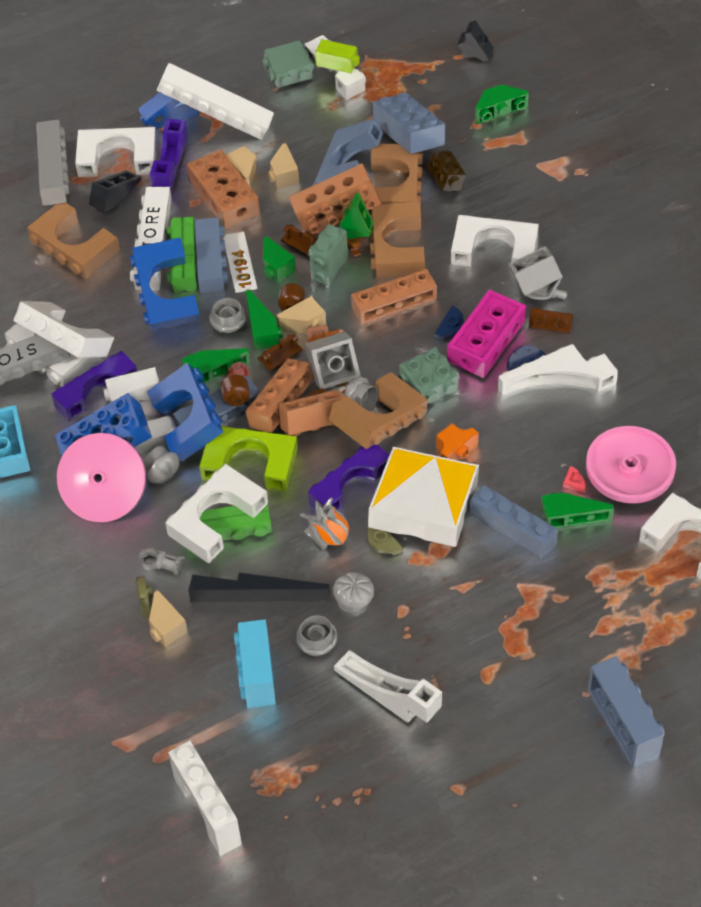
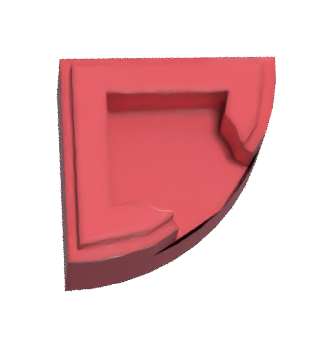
[563,466,586,494]

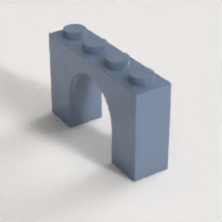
[313,119,383,185]

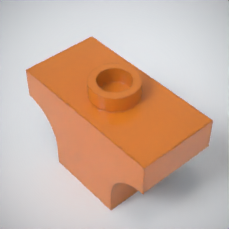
[436,423,478,460]

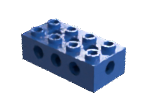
[55,393,152,457]

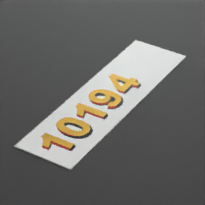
[223,232,258,293]

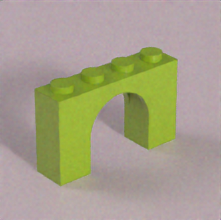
[199,426,298,492]

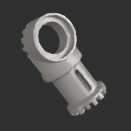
[139,547,185,576]

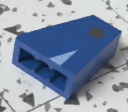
[138,92,199,130]

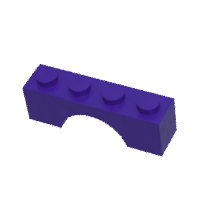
[149,119,188,192]
[51,350,137,422]
[308,445,390,511]

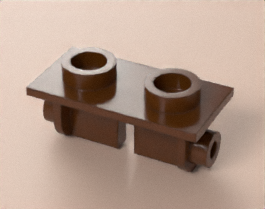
[280,224,318,255]
[529,308,573,333]
[257,334,303,371]

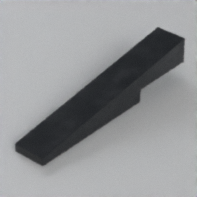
[188,573,330,602]

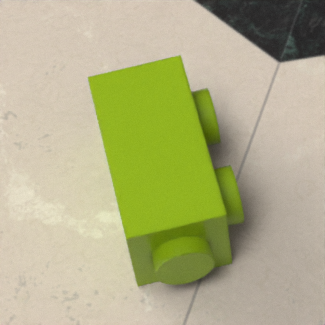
[315,39,360,74]

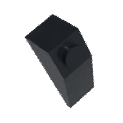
[88,170,142,212]

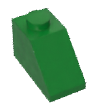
[340,193,373,239]
[263,236,296,284]

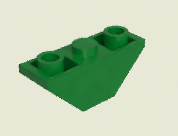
[475,84,529,124]

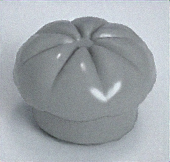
[209,298,247,333]
[344,377,379,412]
[143,446,179,484]
[333,572,374,613]
[295,615,338,656]

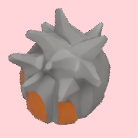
[300,497,349,550]

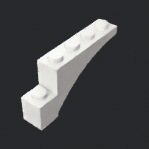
[498,344,618,395]
[334,650,442,723]

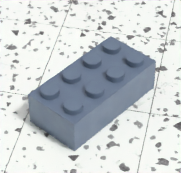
[373,93,445,154]
[588,656,665,768]

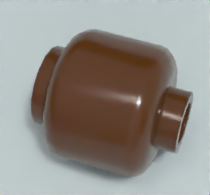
[277,283,306,311]
[221,374,250,406]

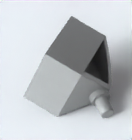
[508,246,567,300]
[305,331,361,389]

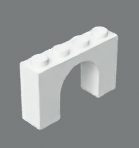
[75,127,157,177]
[451,215,539,267]
[13,301,114,358]
[5,323,101,386]
[103,367,174,454]
[166,464,268,563]
[639,493,701,579]
[168,741,242,856]

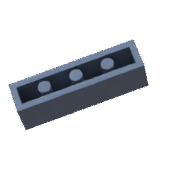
[195,217,228,293]
[173,375,260,428]
[470,485,558,559]

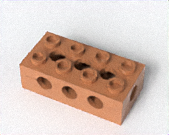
[187,149,260,230]
[289,163,381,236]

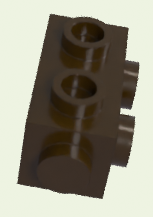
[428,150,466,192]

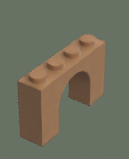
[369,144,423,213]
[370,202,425,278]
[27,203,120,279]
[329,372,428,449]

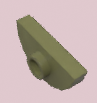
[368,528,403,556]
[136,576,153,618]

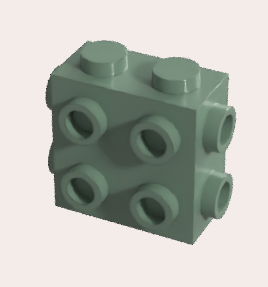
[262,40,315,88]
[308,224,348,286]
[398,347,460,403]

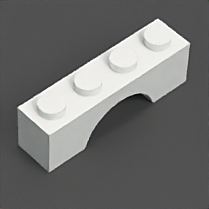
[305,35,366,100]

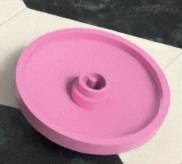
[586,426,676,503]
[57,433,146,522]

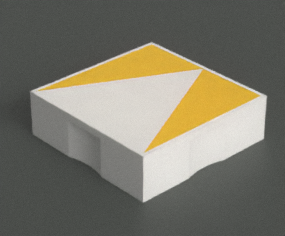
[368,447,479,547]

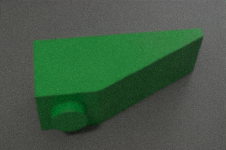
[246,289,283,350]
[181,348,251,384]
[541,492,614,529]

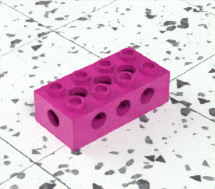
[447,290,526,378]

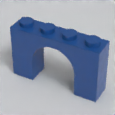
[129,237,200,331]
[147,363,223,461]

